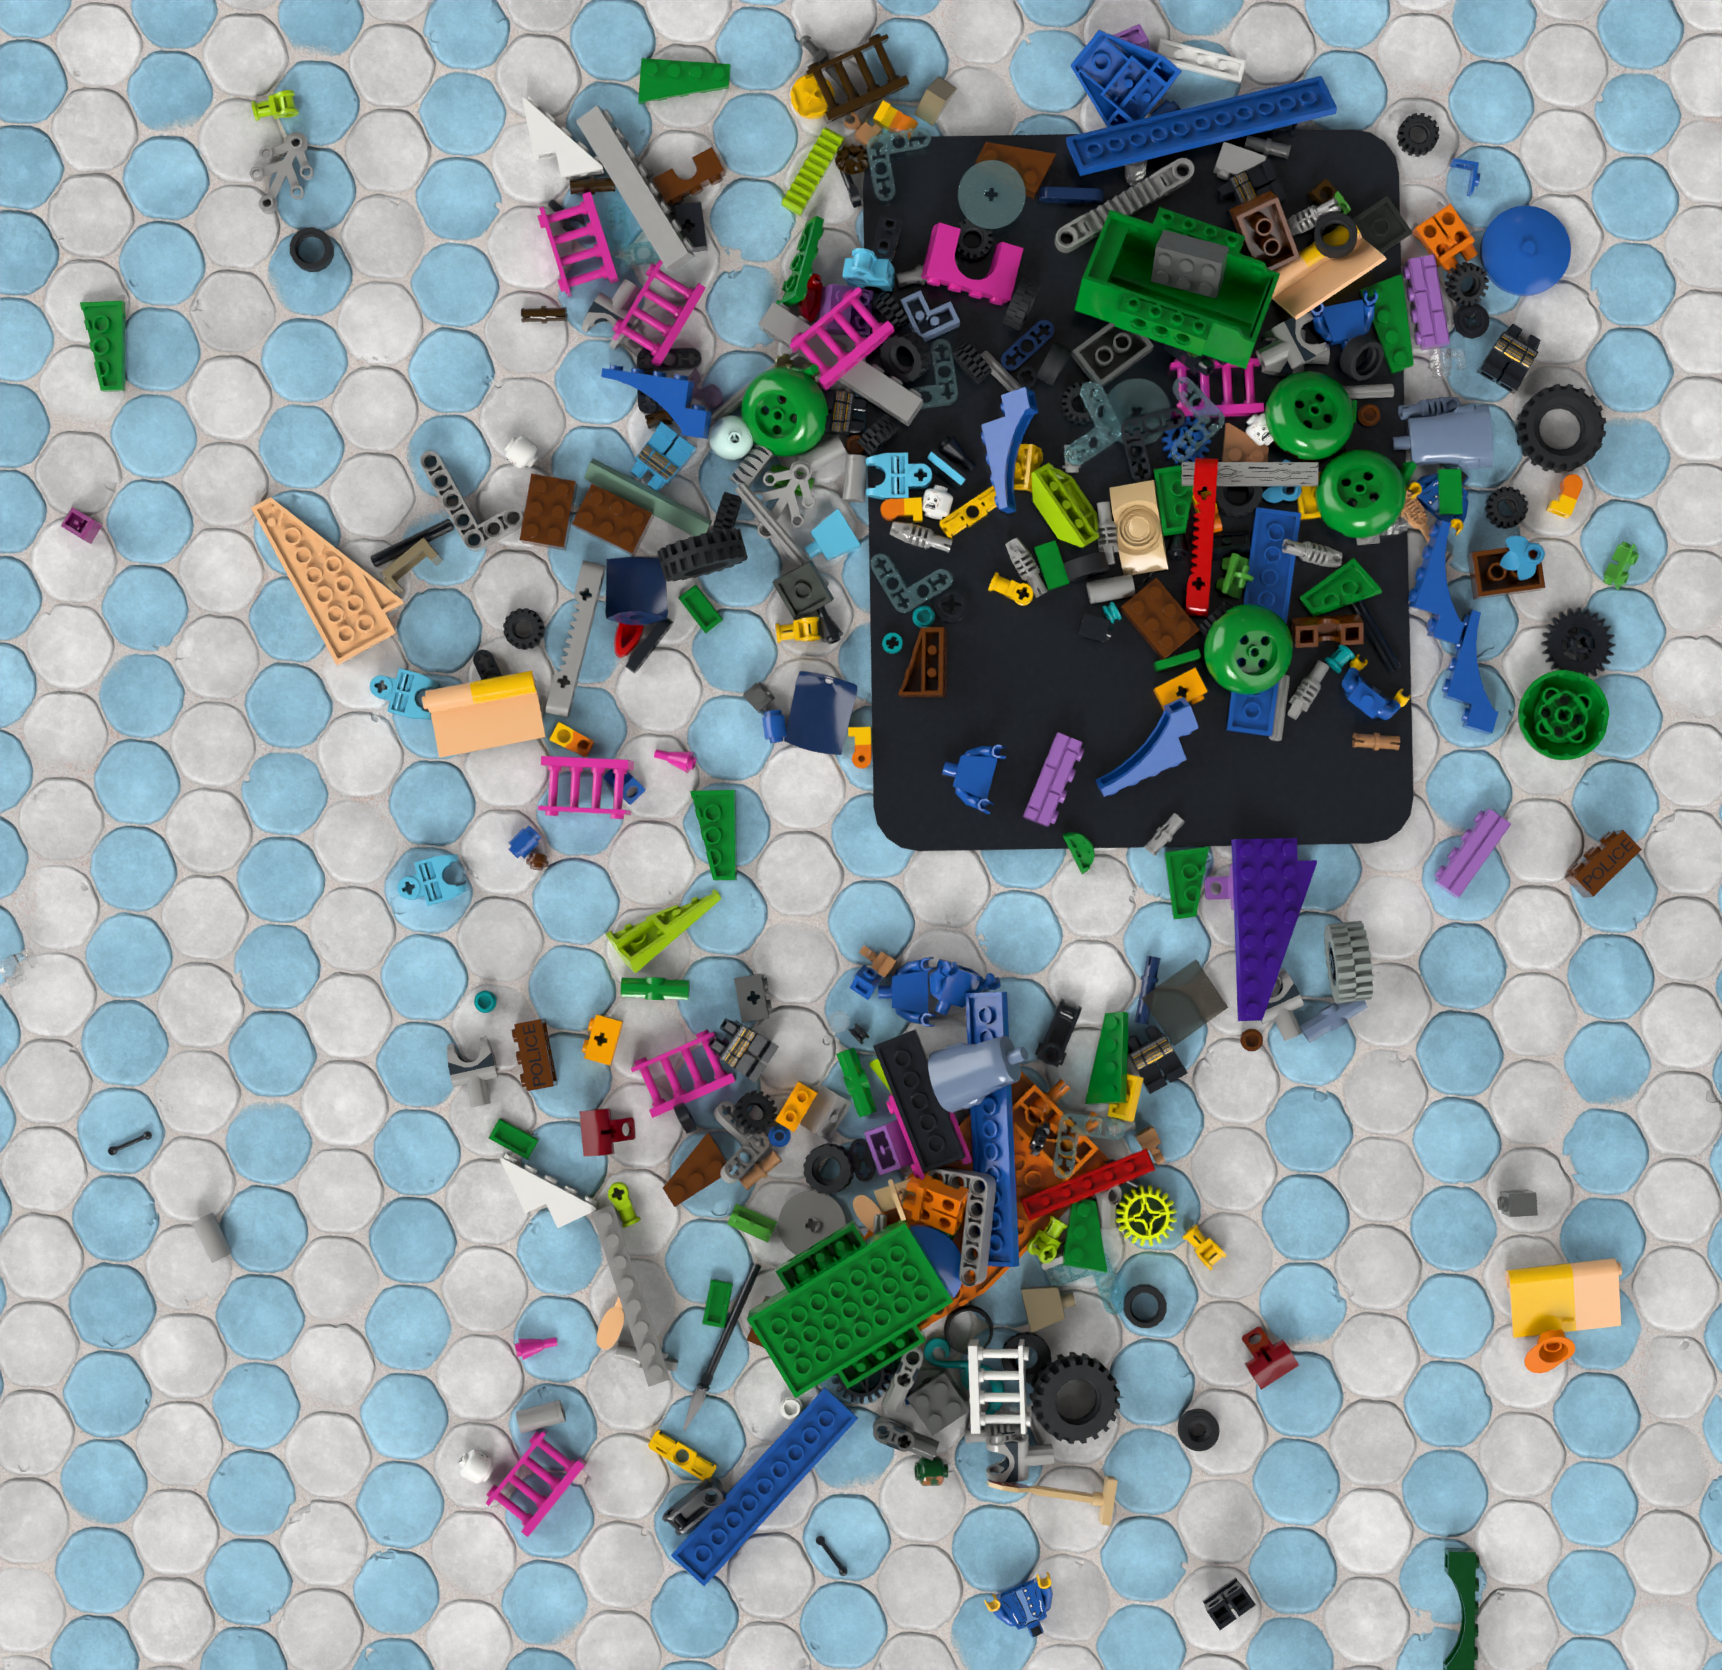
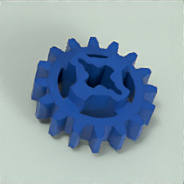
[1162,416,1211,464]

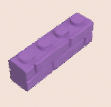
[1403,255,1450,351]
[1023,733,1085,827]
[1434,809,1511,898]

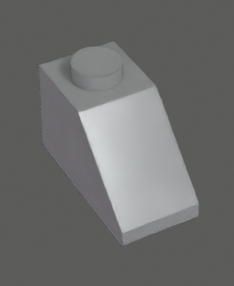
[1213,142,1266,180]

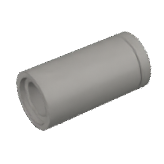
[797,434,847,473]
[842,455,868,503]
[1087,574,1135,604]
[192,1212,232,1263]
[516,1400,566,1433]

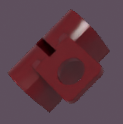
[579,1108,635,1157]
[1242,1327,1299,1390]

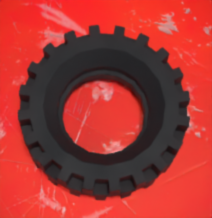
[1515,384,1606,473]
[657,528,748,582]
[1029,1352,1120,1444]

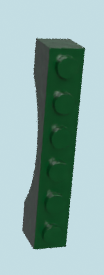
[1443,1548,1480,1670]

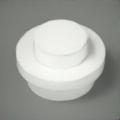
[780,1396,802,1419]

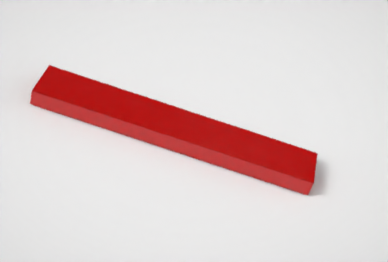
[1020,1148,1156,1221]

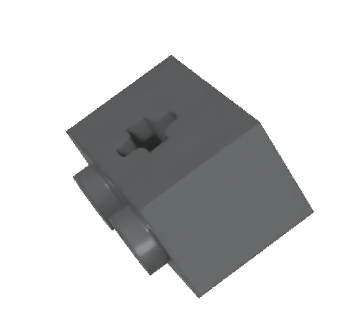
[734,973,773,1023]
[1497,1190,1538,1217]

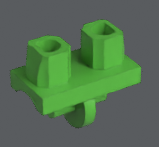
[1216,553,1254,599]

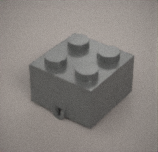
[907,1368,970,1436]

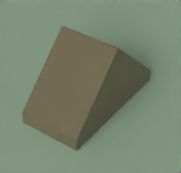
[914,77,957,126]

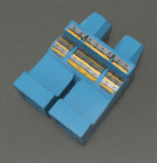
[631,422,696,492]

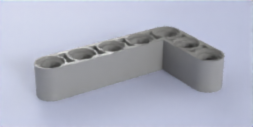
[420,451,524,552]
[928,1166,996,1287]

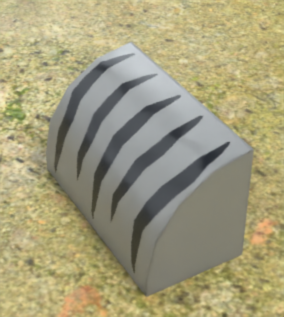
[729,444,773,488]

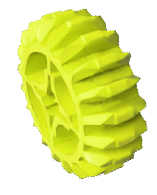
[1116,1185,1177,1246]

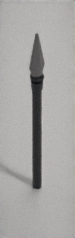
[683,1263,762,1431]

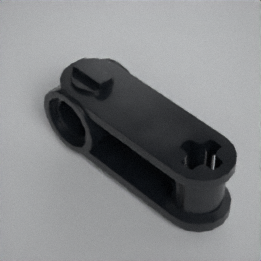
[1035,998,1082,1067]
[662,1477,727,1535]

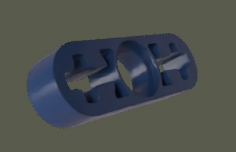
[1039,187,1104,204]
[1001,320,1054,372]

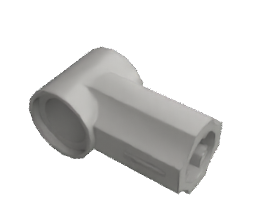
[1092,1186,1122,1229]

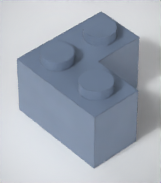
[900,290,960,342]

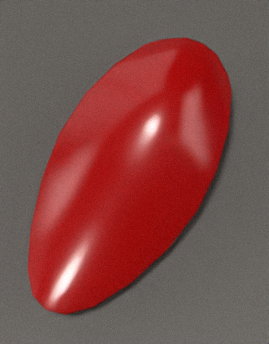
[798,273,823,323]
[614,623,644,658]

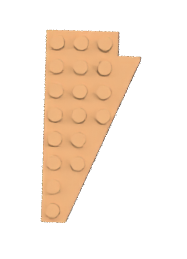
[251,497,405,666]

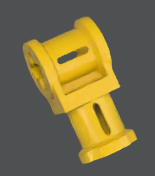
[988,572,1033,606]
[775,617,821,643]
[1181,1224,1227,1271]

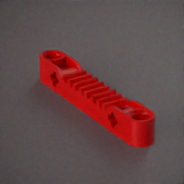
[1186,458,1218,617]

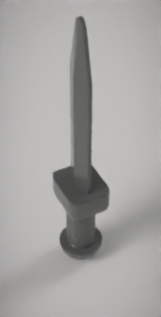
[800,35,858,94]

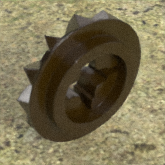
[835,143,871,174]

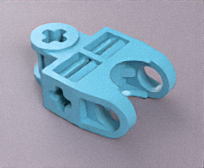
[842,248,895,292]
[866,453,932,500]
[370,668,440,720]
[397,854,468,906]

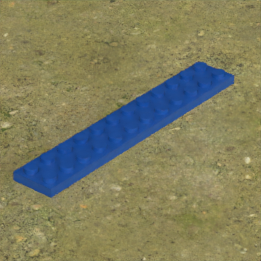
[1066,76,1337,176]
[965,992,1019,1267]

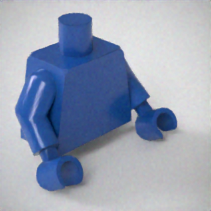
[1310,289,1378,349]
[942,745,1007,814]
[878,957,936,1027]
[929,959,1001,1015]

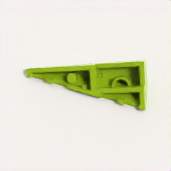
[606,889,721,973]

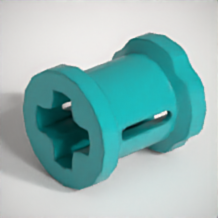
[1325,645,1355,673]

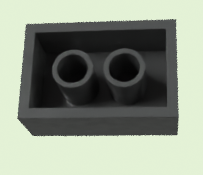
[1151,230,1229,299]
[1071,323,1154,390]

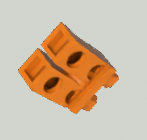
[1412,204,1478,274]
[903,1175,969,1235]

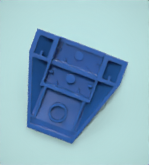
[1070,30,1182,127]

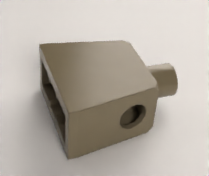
[1020,1286,1076,1332]

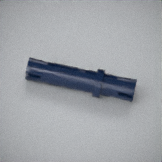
[1134,956,1161,1025]

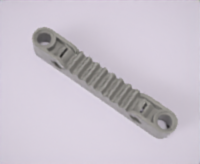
[1055,158,1194,253]
[546,560,606,718]

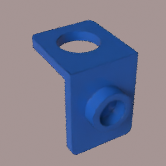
[1449,158,1480,197]
[603,769,646,805]

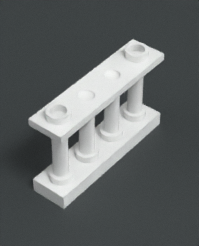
[968,1339,1031,1434]

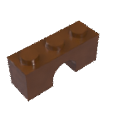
[653,147,726,207]
[1292,614,1363,648]

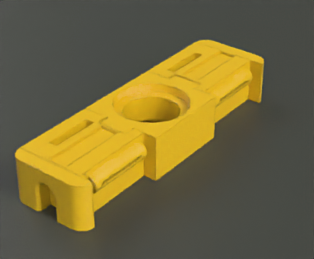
[939,486,997,539]
[648,1429,717,1481]

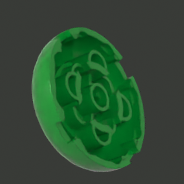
[741,367,828,457]
[1265,371,1354,460]
[1315,449,1406,538]
[1204,604,1293,695]
[1518,670,1609,760]

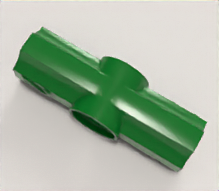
[620,977,690,1000]
[836,1047,877,1118]

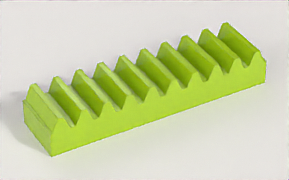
[781,127,845,217]

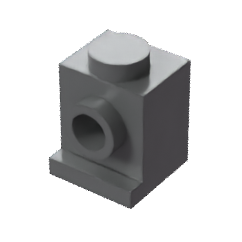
[743,682,775,713]

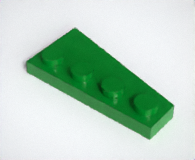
[1359,274,1414,374]
[80,301,125,392]
[690,790,737,881]
[1085,1012,1129,1105]

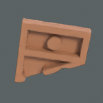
[1222,423,1269,462]

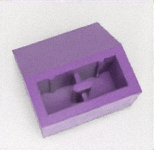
[819,284,873,336]
[864,1120,914,1175]

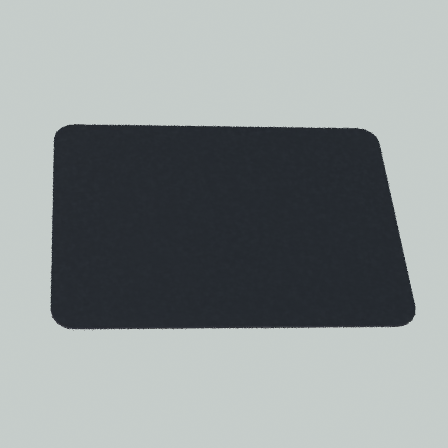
[863,129,1414,851]

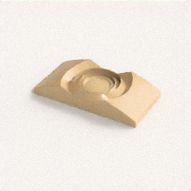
[1110,480,1169,575]

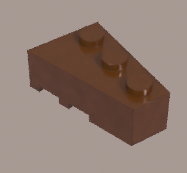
[975,142,1056,199]
[898,627,948,697]
[663,1131,733,1207]

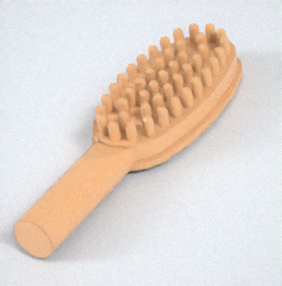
[1401,490,1430,543]
[853,1195,883,1232]
[596,1296,625,1349]

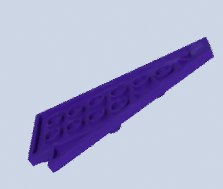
[1231,838,1317,1021]

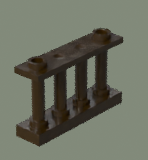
[805,33,910,124]

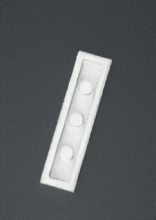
[1156,38,1246,84]

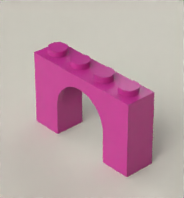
[921,223,1023,305]

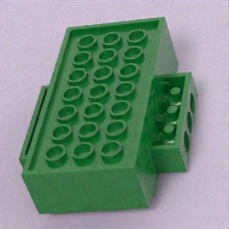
[1075,207,1280,369]
[747,1219,953,1398]

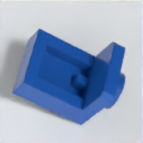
[850,965,882,1000]

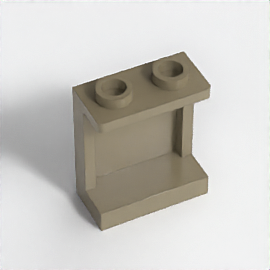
[382,538,443,594]

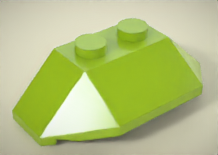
[1031,463,1099,548]

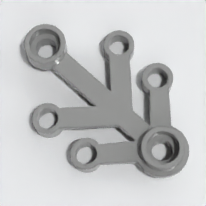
[250,132,314,214]
[753,460,816,539]

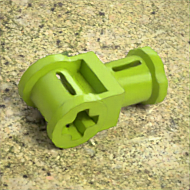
[251,90,299,121]
[608,1182,641,1228]
[1027,1215,1068,1264]

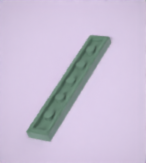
[584,458,712,537]

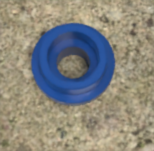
[768,1125,791,1147]

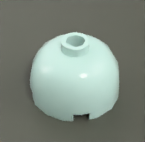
[708,415,753,460]

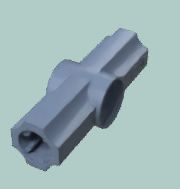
[1300,1000,1368,1043]

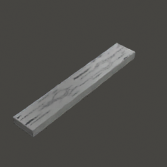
[1182,462,1318,486]

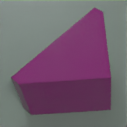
[61,507,102,544]

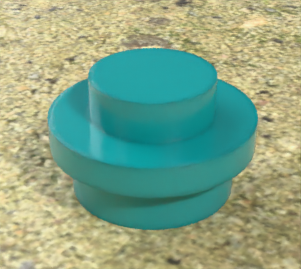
[913,606,935,628]
[474,990,497,1013]

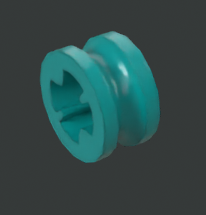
[1102,602,1122,624]
[882,633,902,654]

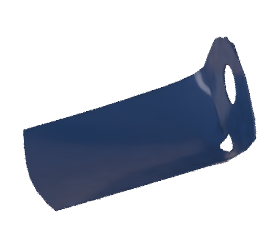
[605,557,668,626]
[784,671,857,755]

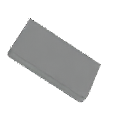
[800,1086,852,1142]

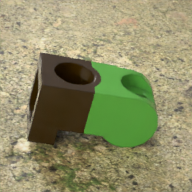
[1307,178,1351,215]

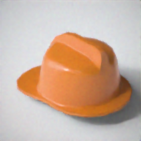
[1524,1329,1575,1373]

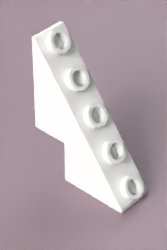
[522,97,604,183]
[500,1153,598,1228]

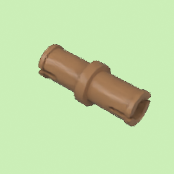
[1352,732,1400,751]
[739,1150,782,1190]

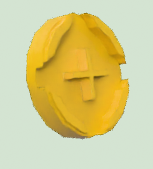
[790,75,835,119]

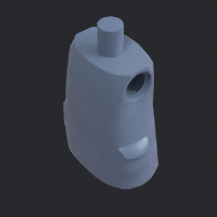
[1393,404,1493,470]
[928,1036,1028,1113]

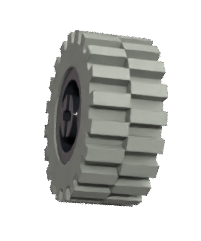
[1324,921,1373,1004]

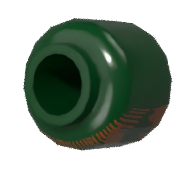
[914,1456,948,1486]

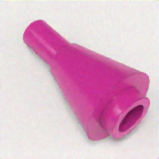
[654,749,697,773]
[515,1337,558,1360]

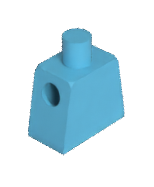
[804,508,861,561]

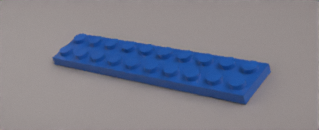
[1226,507,1301,736]
[671,1387,858,1586]

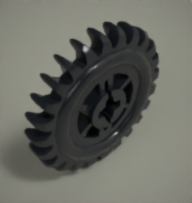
[1541,607,1616,677]

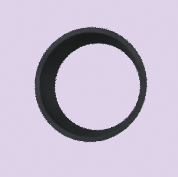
[944,1305,993,1355]

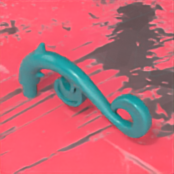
[924,1337,1005,1415]

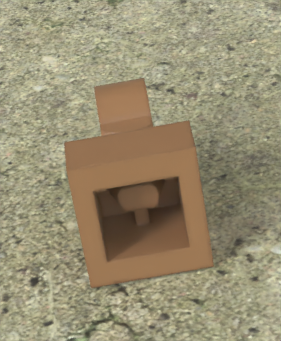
[844,112,883,151]
[859,946,897,978]
[1134,1125,1166,1165]

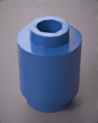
[762,710,787,743]
[508,825,541,859]

